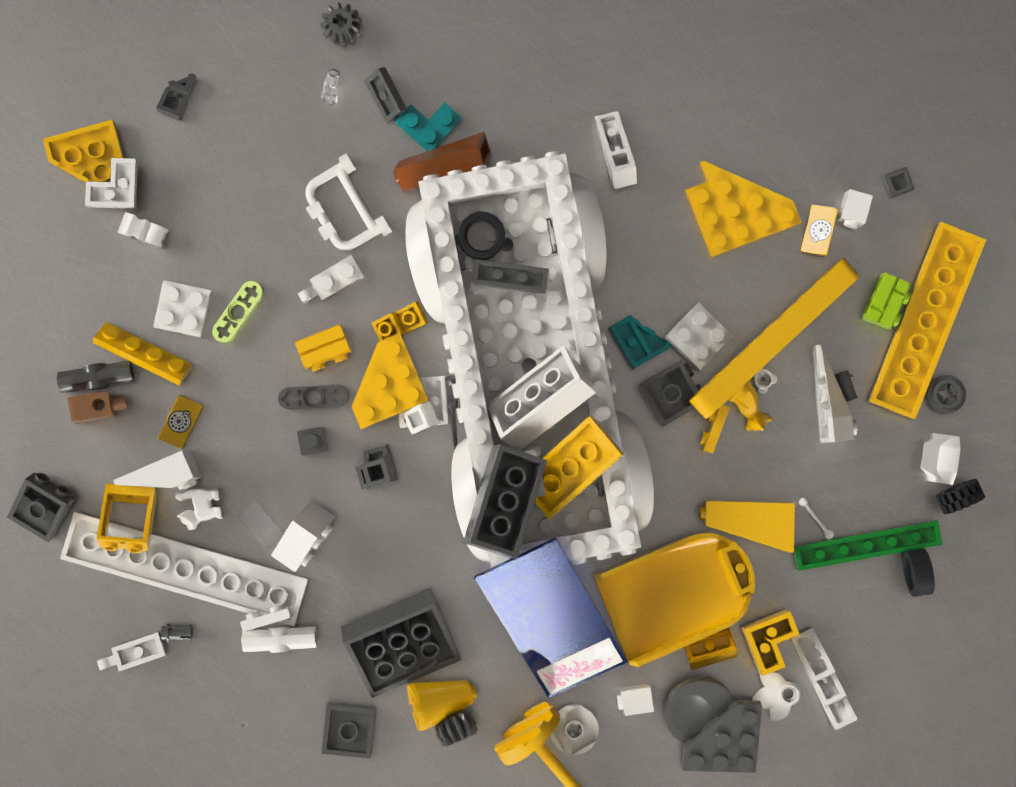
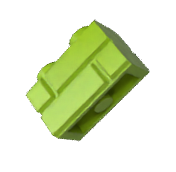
[861,272,912,330]

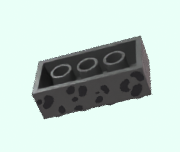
[463,444,547,558]

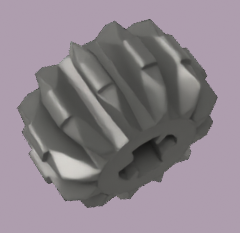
[320,2,362,45]
[434,711,478,747]

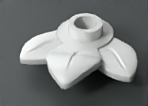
[752,672,801,721]

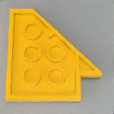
[685,161,802,258]

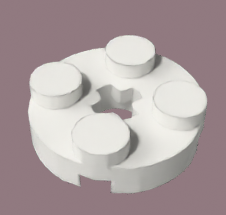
[551,704,599,755]

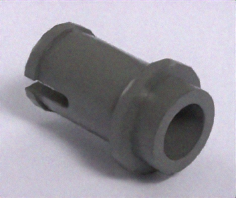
[834,370,858,402]
[161,623,193,643]

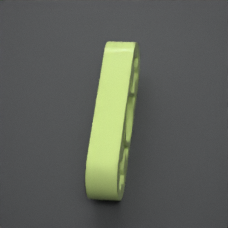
[212,281,264,343]

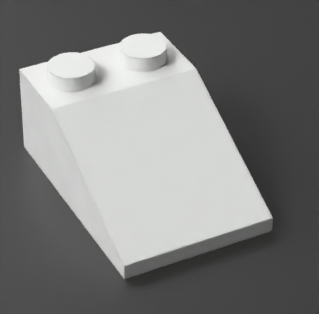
[113,451,203,490]

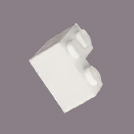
[271,500,335,572]

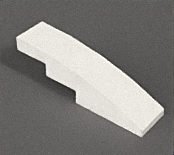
[791,628,858,731]

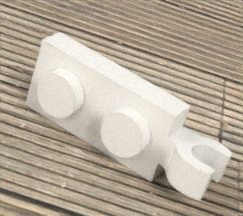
[298,255,364,304]
[97,631,167,671]

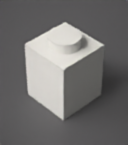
[837,189,873,229]
[616,684,654,716]

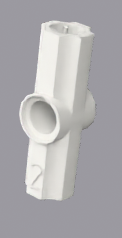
[241,625,318,653]

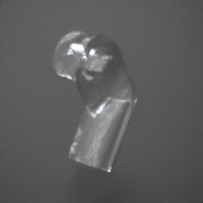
[320,68,340,106]

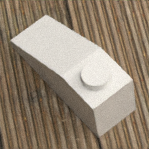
[595,111,637,189]

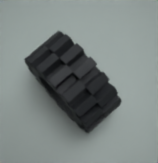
[936,479,985,515]

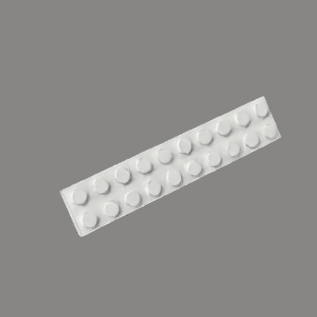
[60,512,309,626]

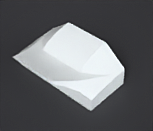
[921,433,961,485]

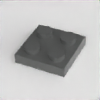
[321,703,376,759]

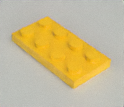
[535,416,624,519]

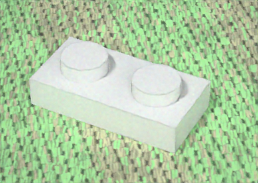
[240,604,294,632]

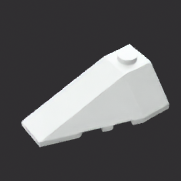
[812,345,857,443]

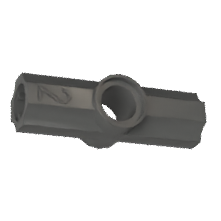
[57,361,135,393]

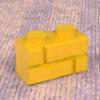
[295,324,352,372]

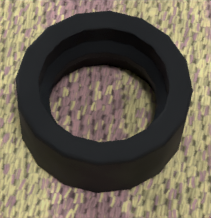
[458,211,505,260]
[902,548,935,597]

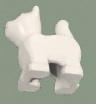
[175,487,224,530]

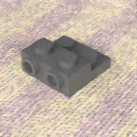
[638,360,702,427]
[7,473,75,542]

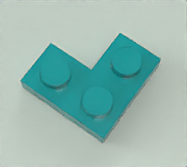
[394,102,463,152]

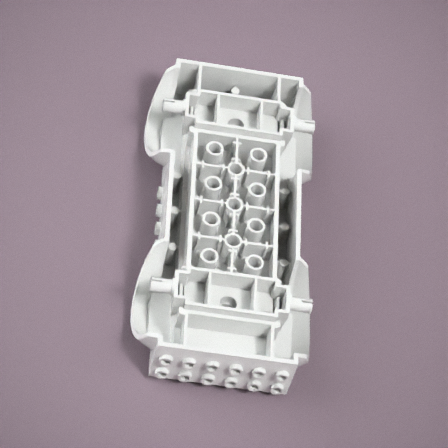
[405,151,654,579]

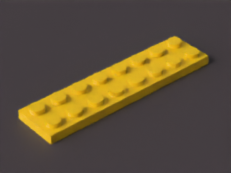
[868,222,986,420]

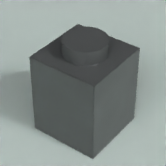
[297,427,328,455]

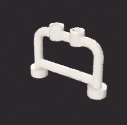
[306,153,392,251]

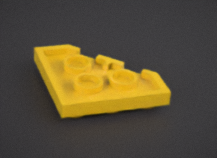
[43,119,125,183]
[352,333,429,429]

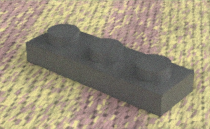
[472,259,549,294]

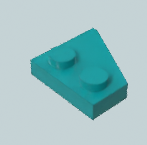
[608,315,673,370]

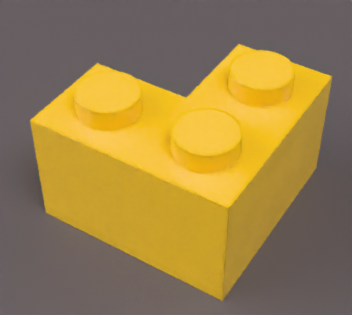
[740,609,800,676]

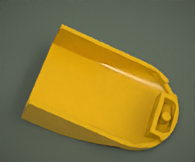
[592,533,755,667]

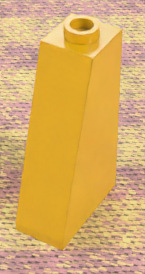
[699,500,795,552]

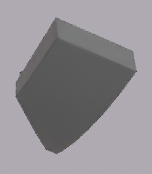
[156,73,196,120]

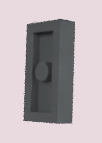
[365,67,407,122]

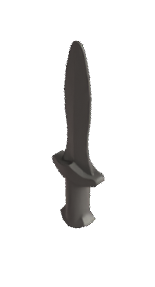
[444,376,458,451]

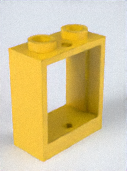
[96,483,157,553]

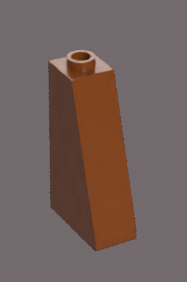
[394,132,492,191]

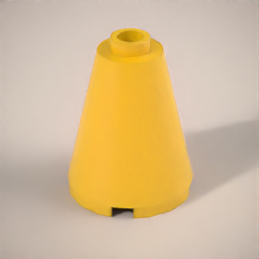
[407,680,477,731]

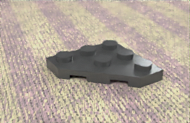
[681,700,762,773]

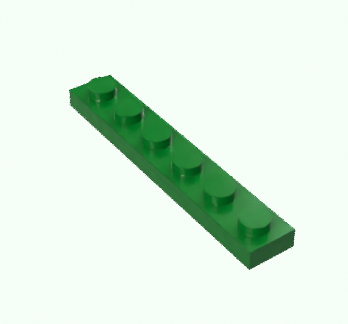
[794,520,943,571]

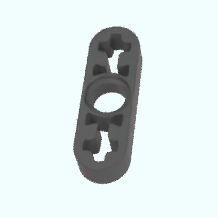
[278,385,349,410]

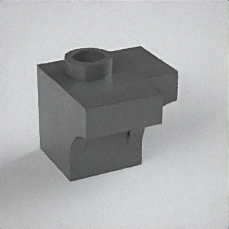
[355,445,398,490]

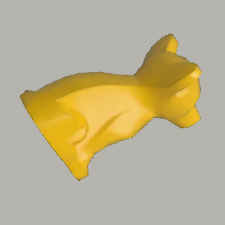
[727,379,773,431]

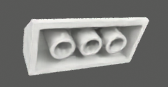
[487,345,596,451]

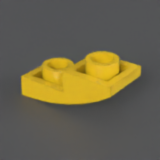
[371,301,428,341]

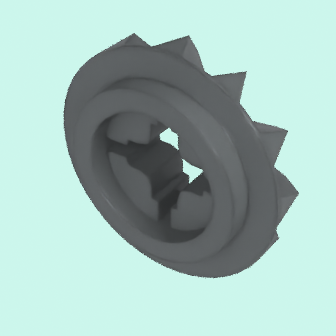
[927,375,966,414]

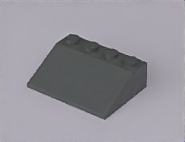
[341,588,461,698]

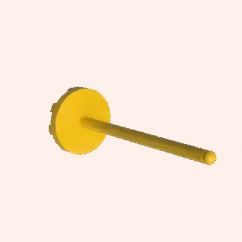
[494,702,582,787]

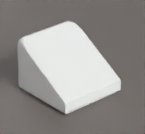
[402,401,439,435]

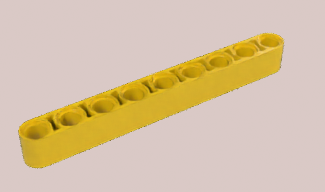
[689,258,860,419]

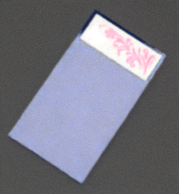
[474,537,628,698]

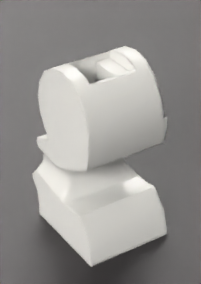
[118,212,169,248]

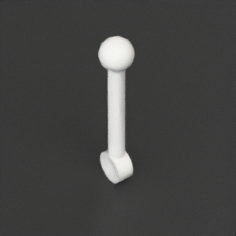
[799,497,834,539]

